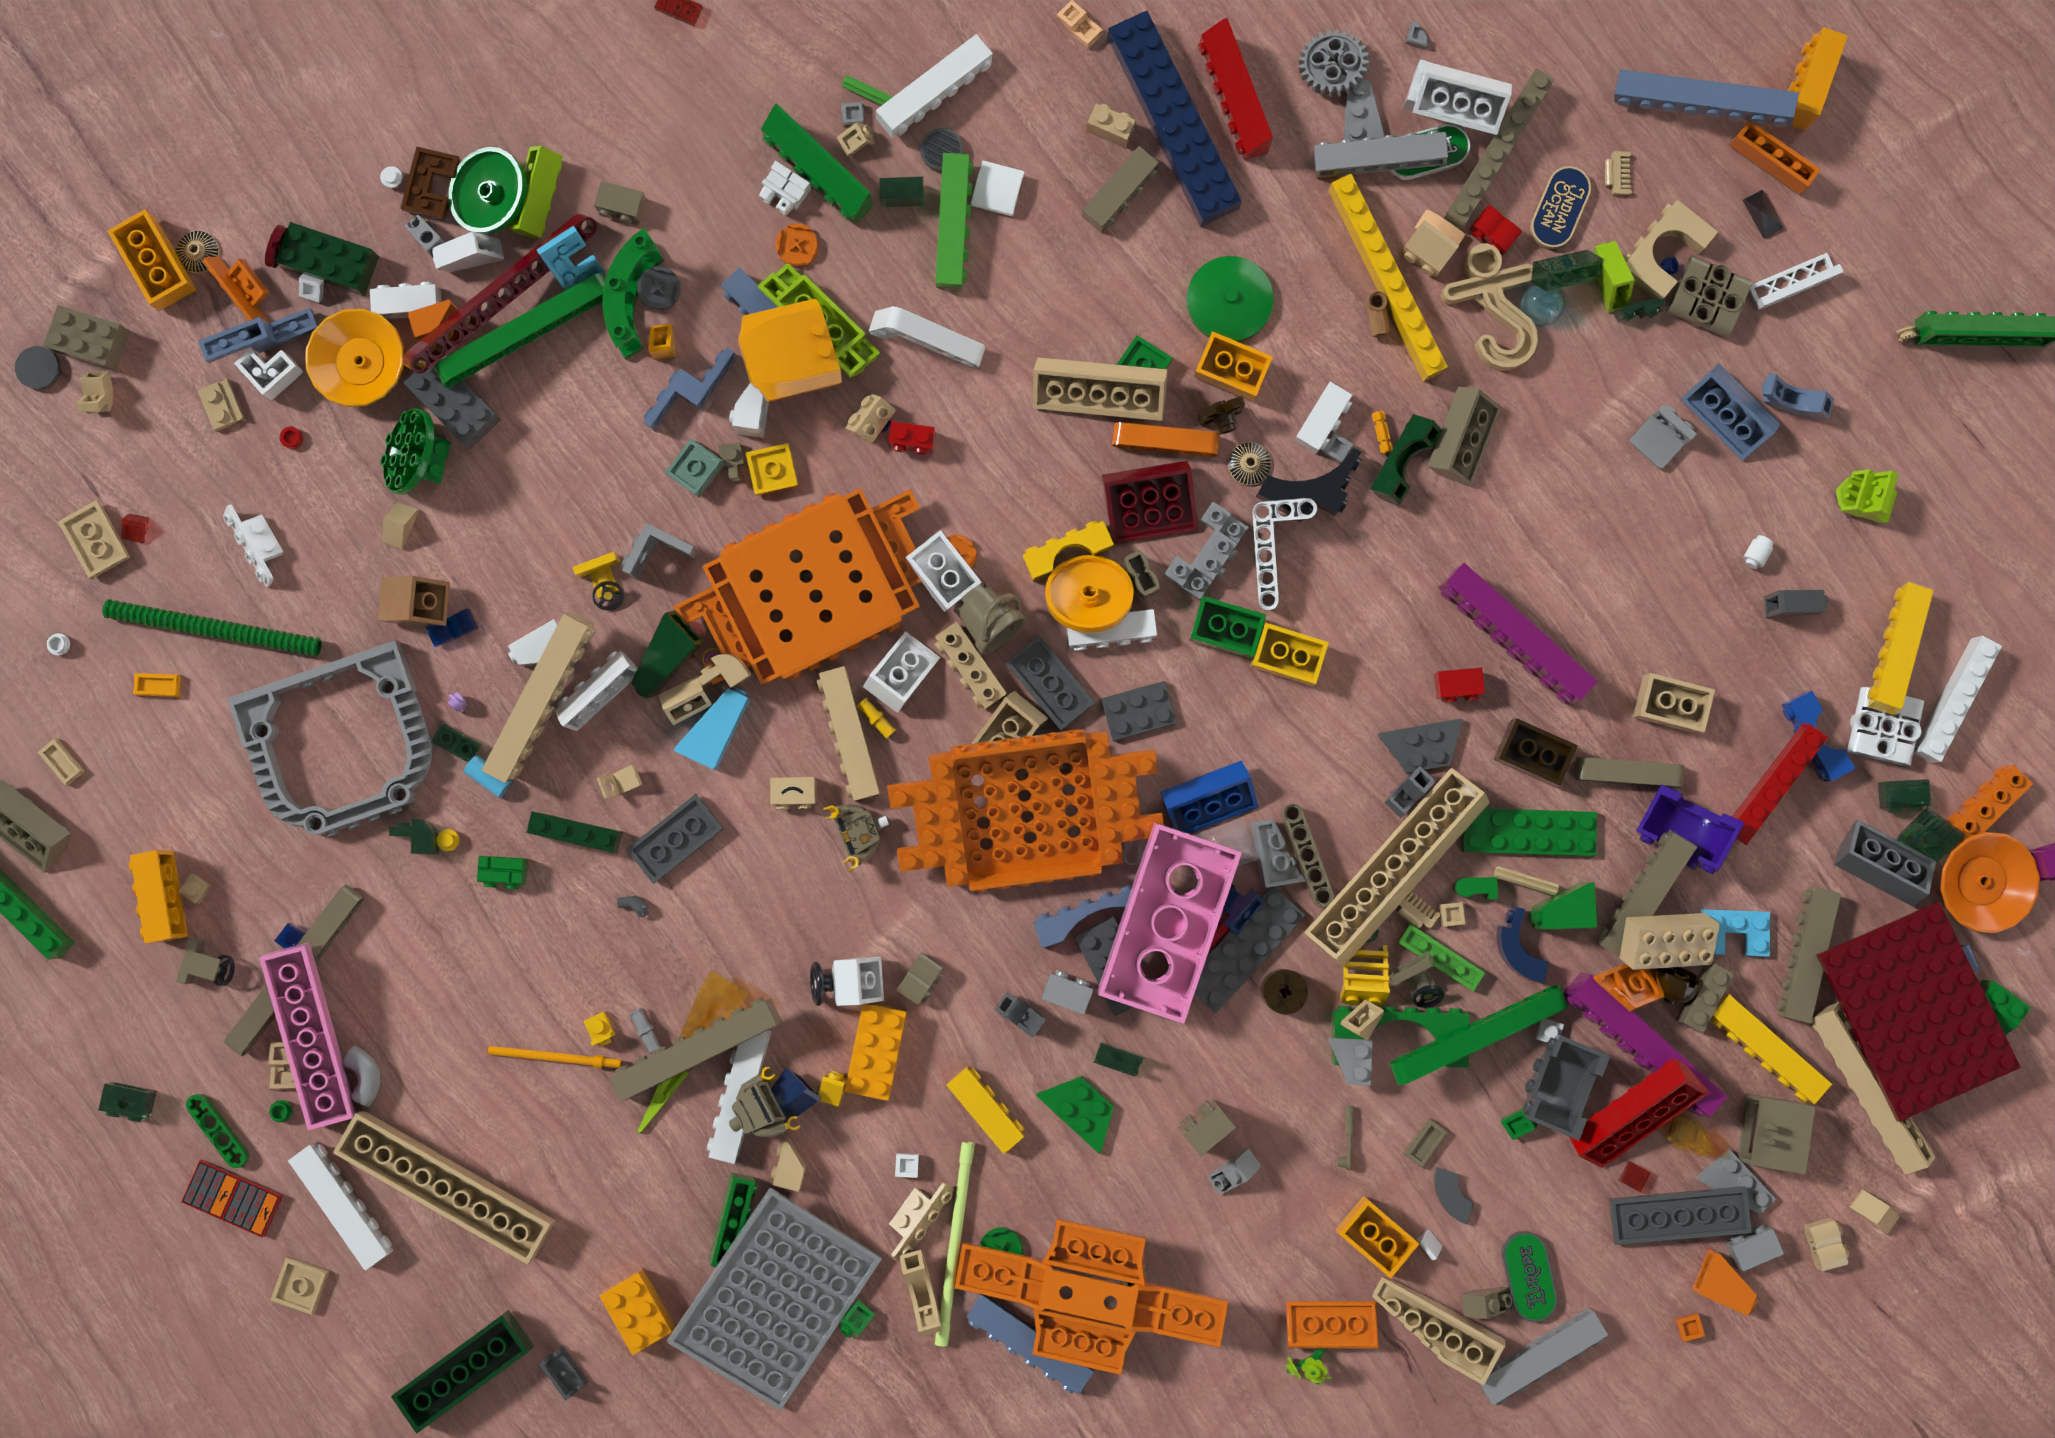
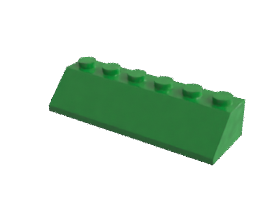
[761,103,873,224]
[1915,311,2055,347]

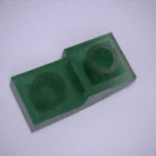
[1614,299,1666,322]
[431,723,481,762]

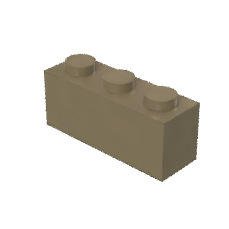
[1675,963,1734,1033]

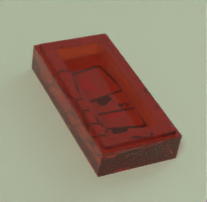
[654,0,703,27]

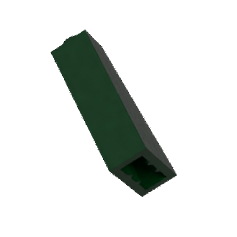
[631,610,704,699]

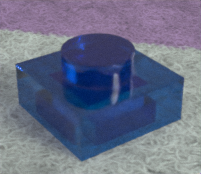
[274,923,305,949]

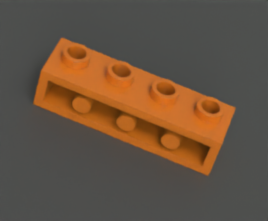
[1729,120,1821,195]
[1943,765,2033,844]

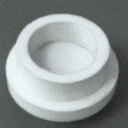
[380,166,403,188]
[47,633,70,656]

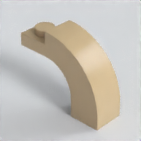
[899,1250,942,1337]

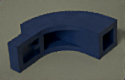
[1497,906,1549,983]

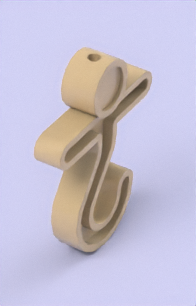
[1440,243,1538,371]

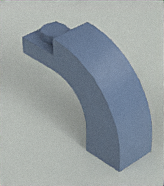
[1762,373,1834,420]

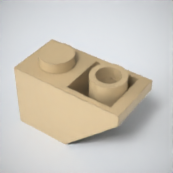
[771,1139,806,1192]

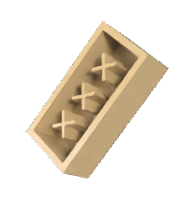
[1619,913,1720,970]

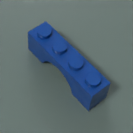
[1781,691,1855,782]

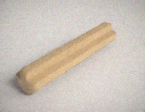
[1494,866,1559,896]

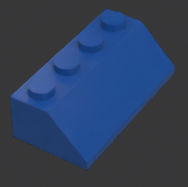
[1160,760,1259,834]

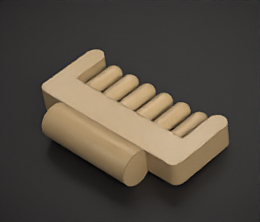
[1605,151,1632,196]
[1397,891,1441,929]

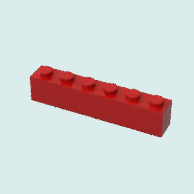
[1732,722,1828,846]

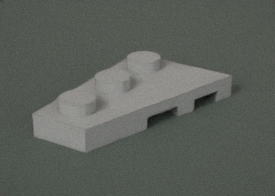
[1250,819,1306,889]

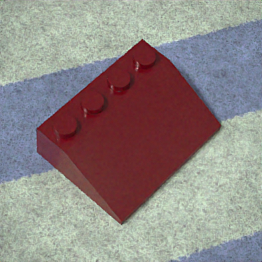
[1101,461,1199,544]

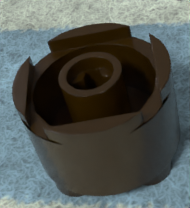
[1260,968,1308,1014]

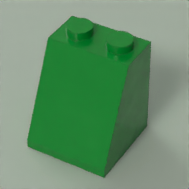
[1529,882,1597,929]

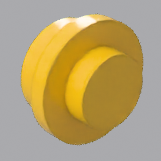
[437,829,460,851]

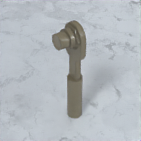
[1337,1106,1354,1171]

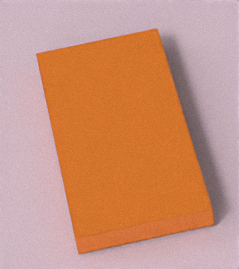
[1286,1301,1379,1349]

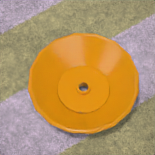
[305,309,404,407]

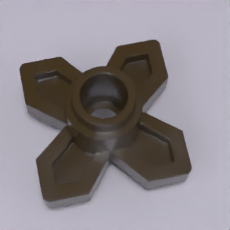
[1198,396,1245,435]

